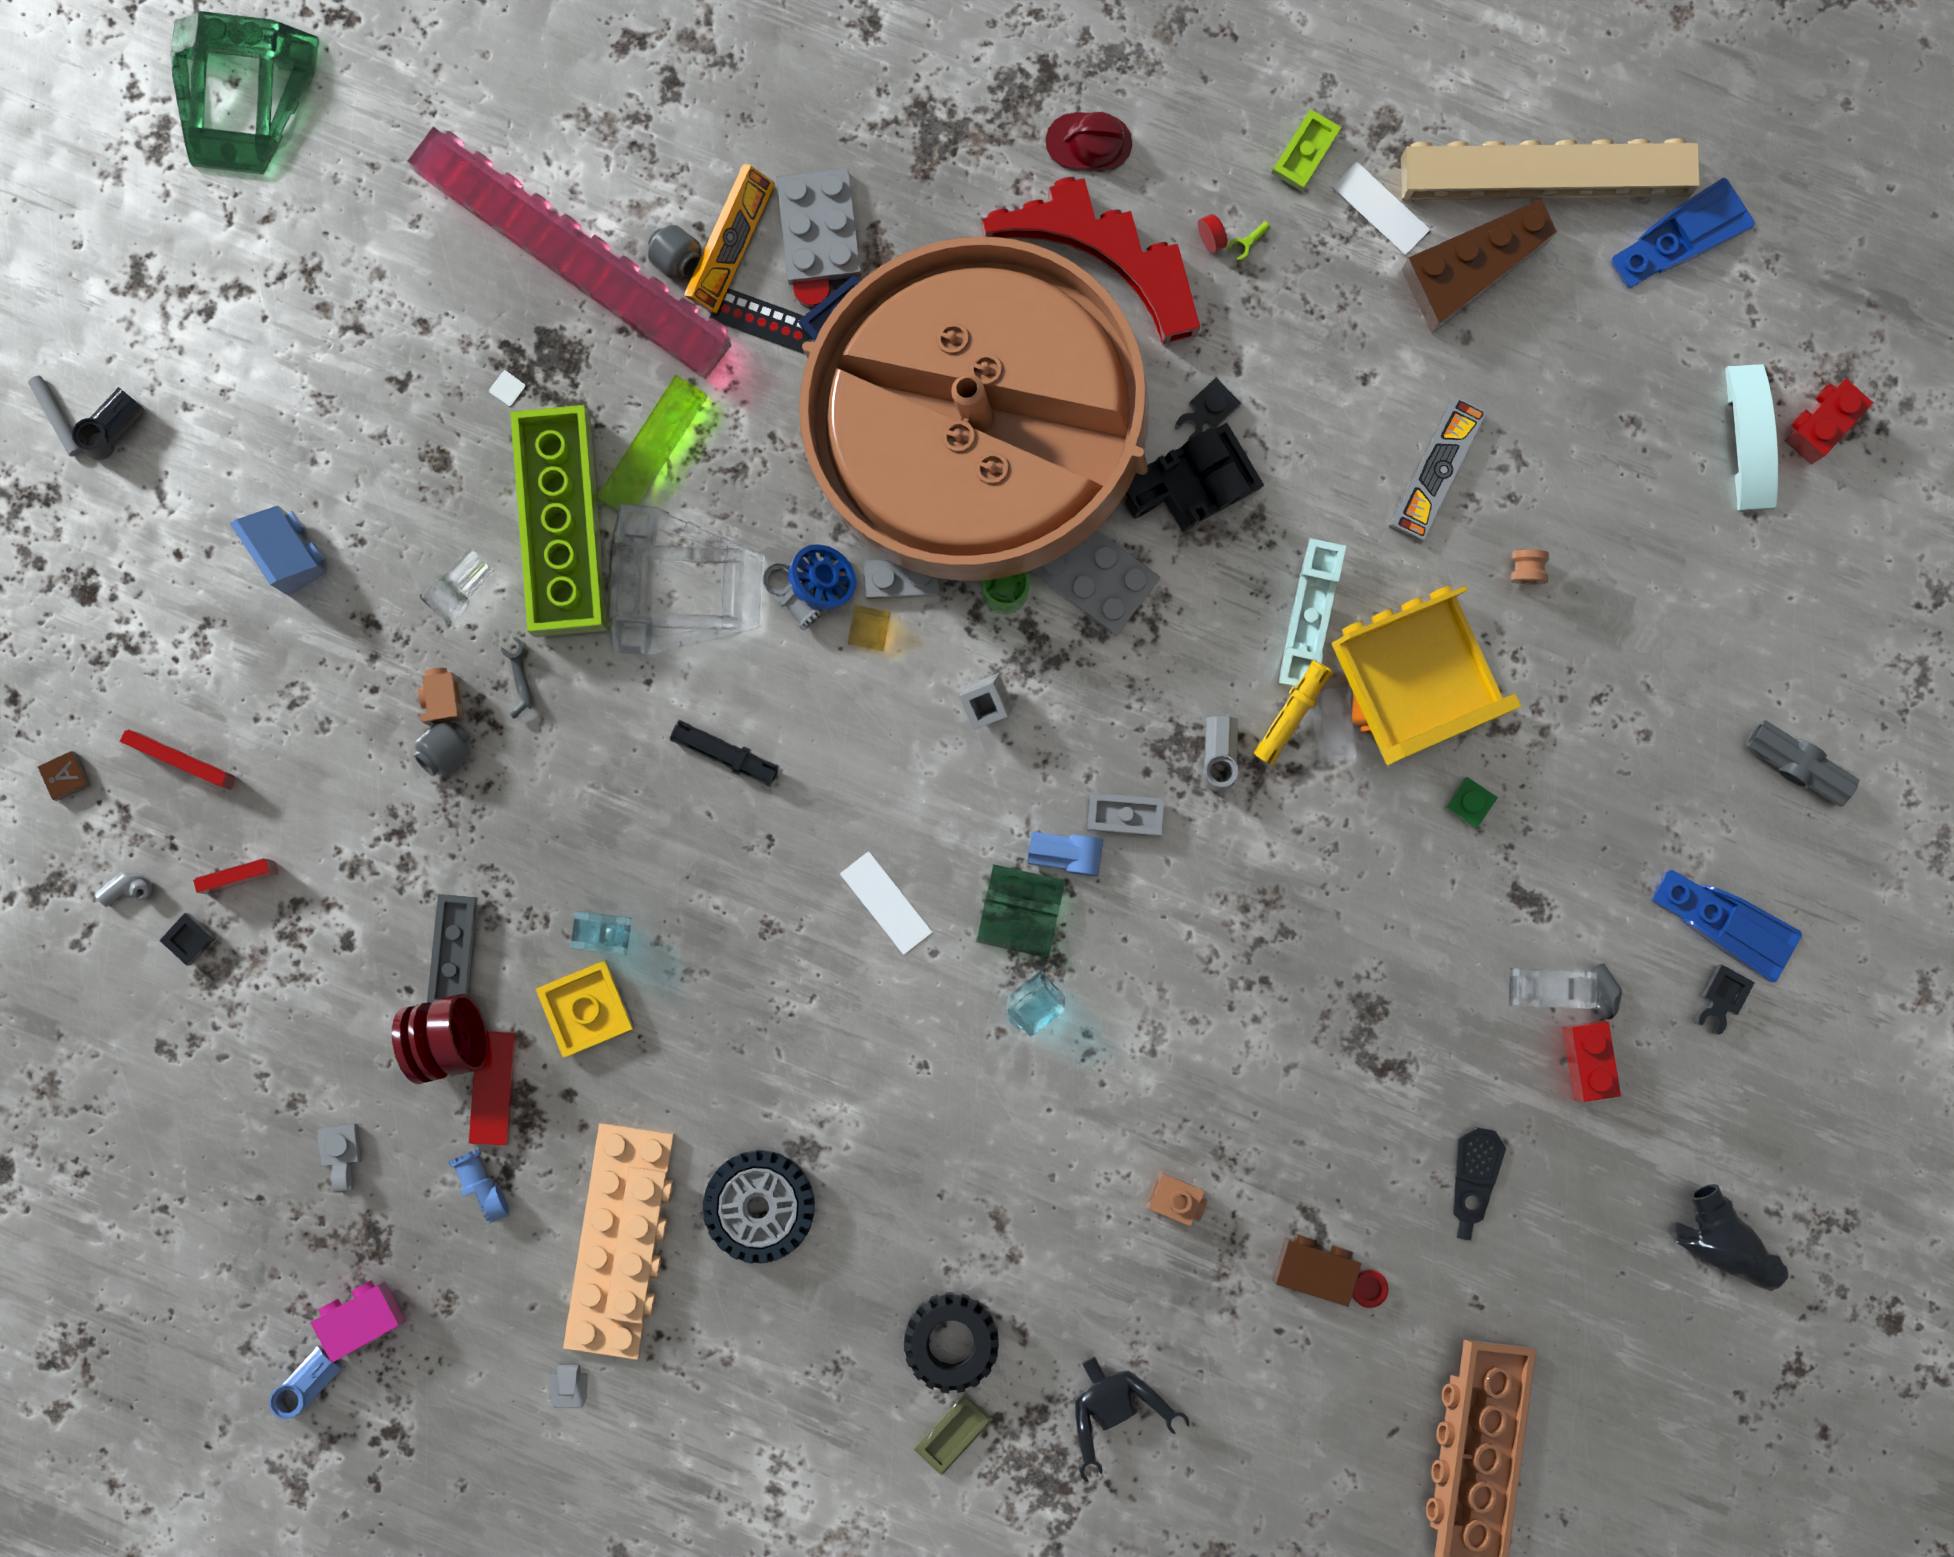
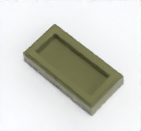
[914,1392,993,1476]

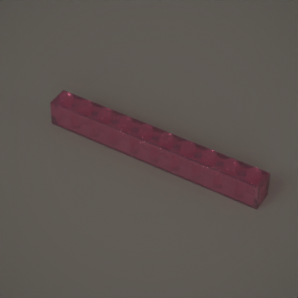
[407,127,731,380]

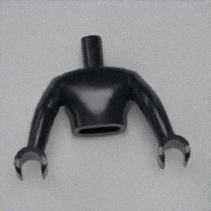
[1075,1356,1190,1482]

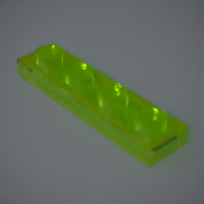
[597,375,708,518]

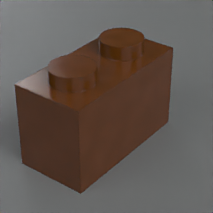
[1272,1234,1362,1307]

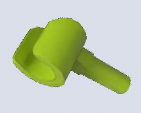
[1227,221,1271,262]

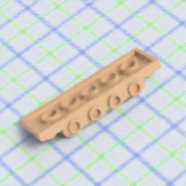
[563,1123,675,1360]

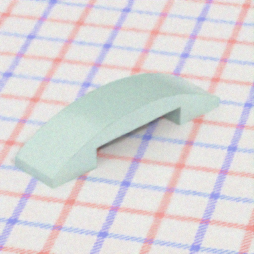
[1725,364,1778,511]
[1279,538,1346,686]

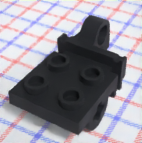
[1125,423,1264,532]

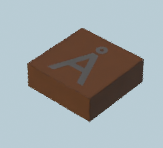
[38,751,90,801]

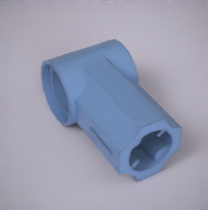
[1027,832,1104,876]
[269,1346,343,1419]

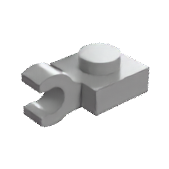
[317,1124,361,1192]

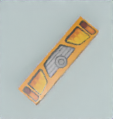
[684,164,775,313]

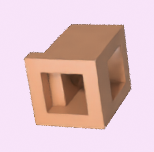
[418,668,464,725]

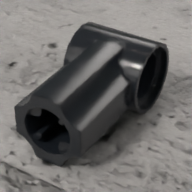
[72,387,145,460]

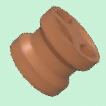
[1511,549,1549,585]

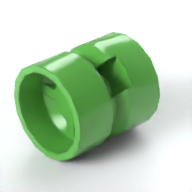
[981,572,1030,614]

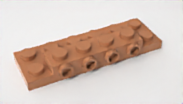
[1426,1340,1536,1557]

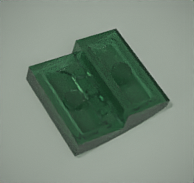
[976,864,1066,958]

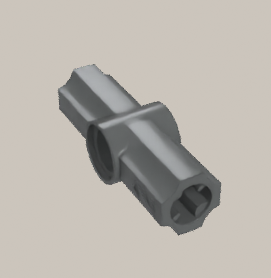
[1746,720,1860,807]

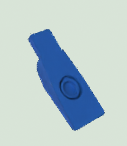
[1611,178,1755,288]
[1652,870,1802,983]

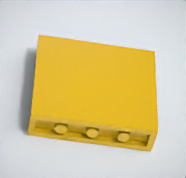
[1331,585,1522,766]

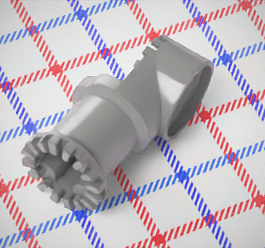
[762,562,827,631]

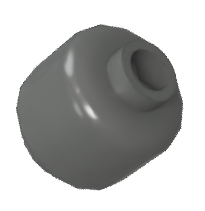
[647,225,702,280]
[414,722,470,777]

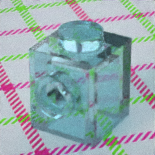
[570,911,632,955]
[1006,970,1065,1037]

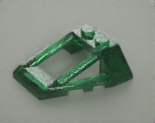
[170,11,320,175]

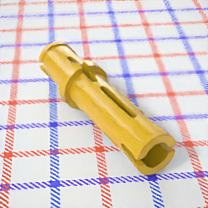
[1253,659,1333,765]

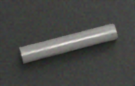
[28,375,82,456]

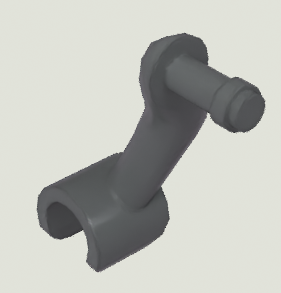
[501,637,532,719]

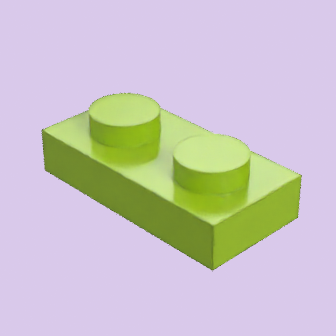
[1272,109,1341,192]

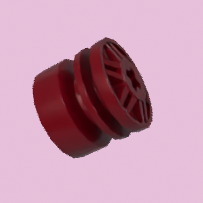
[392,994,488,1085]

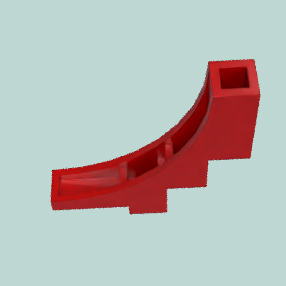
[982,177,1200,345]

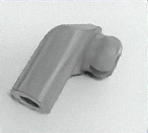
[95,872,152,907]

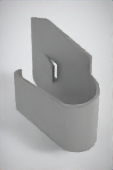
[549,1365,587,1408]

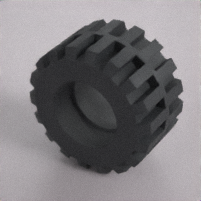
[904,1292,999,1394]

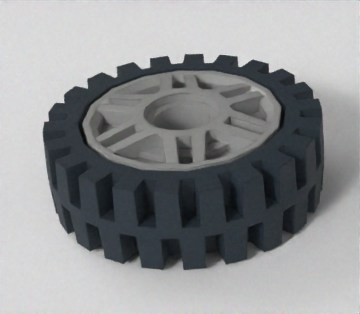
[702,1150,815,1264]

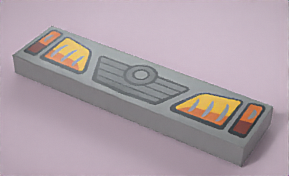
[1389,395,1487,542]

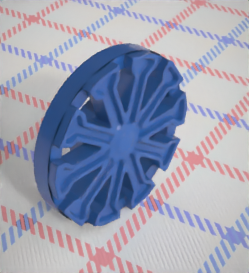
[788,544,856,611]

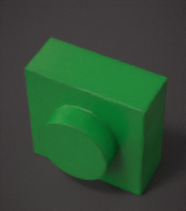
[1445,777,1498,829]

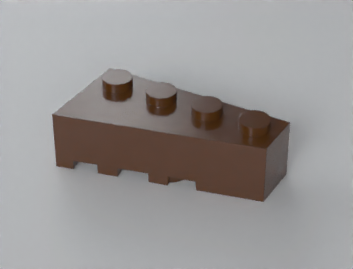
[1401,199,1557,334]

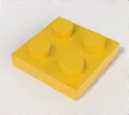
[535,960,634,1058]

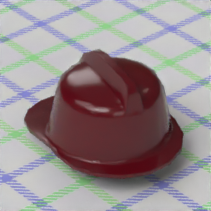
[1045,112,1133,170]

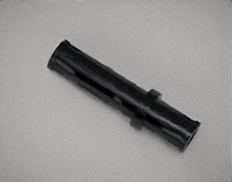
[670,720,780,787]

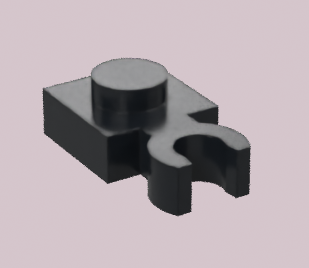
[1175,377,1241,440]
[1695,964,1755,1035]

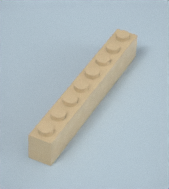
[1401,138,1700,200]

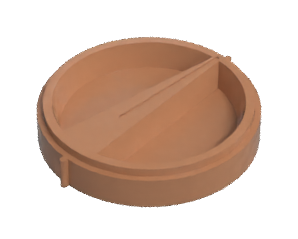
[799,236,1149,581]

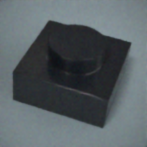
[159,913,216,966]

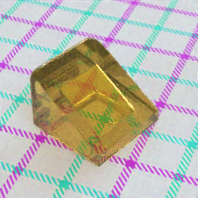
[848,605,891,651]

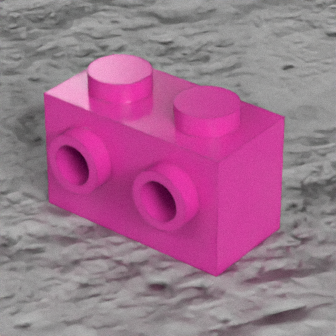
[310,1280,406,1363]

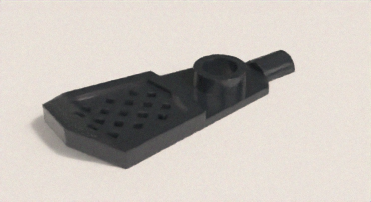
[1453,1127,1506,1241]

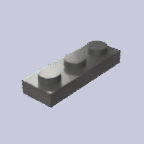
[427,894,478,1004]

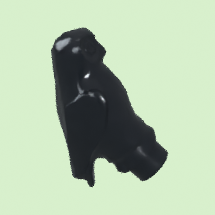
[1673,1184,1788,1291]

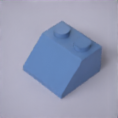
[230,506,326,596]

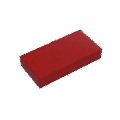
[193,858,278,894]

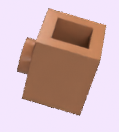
[1146,1172,1208,1226]

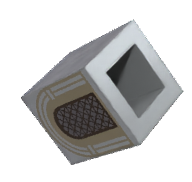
[959,673,1014,730]

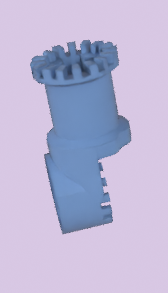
[448,1149,510,1224]

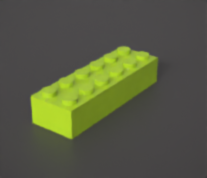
[510,405,608,637]

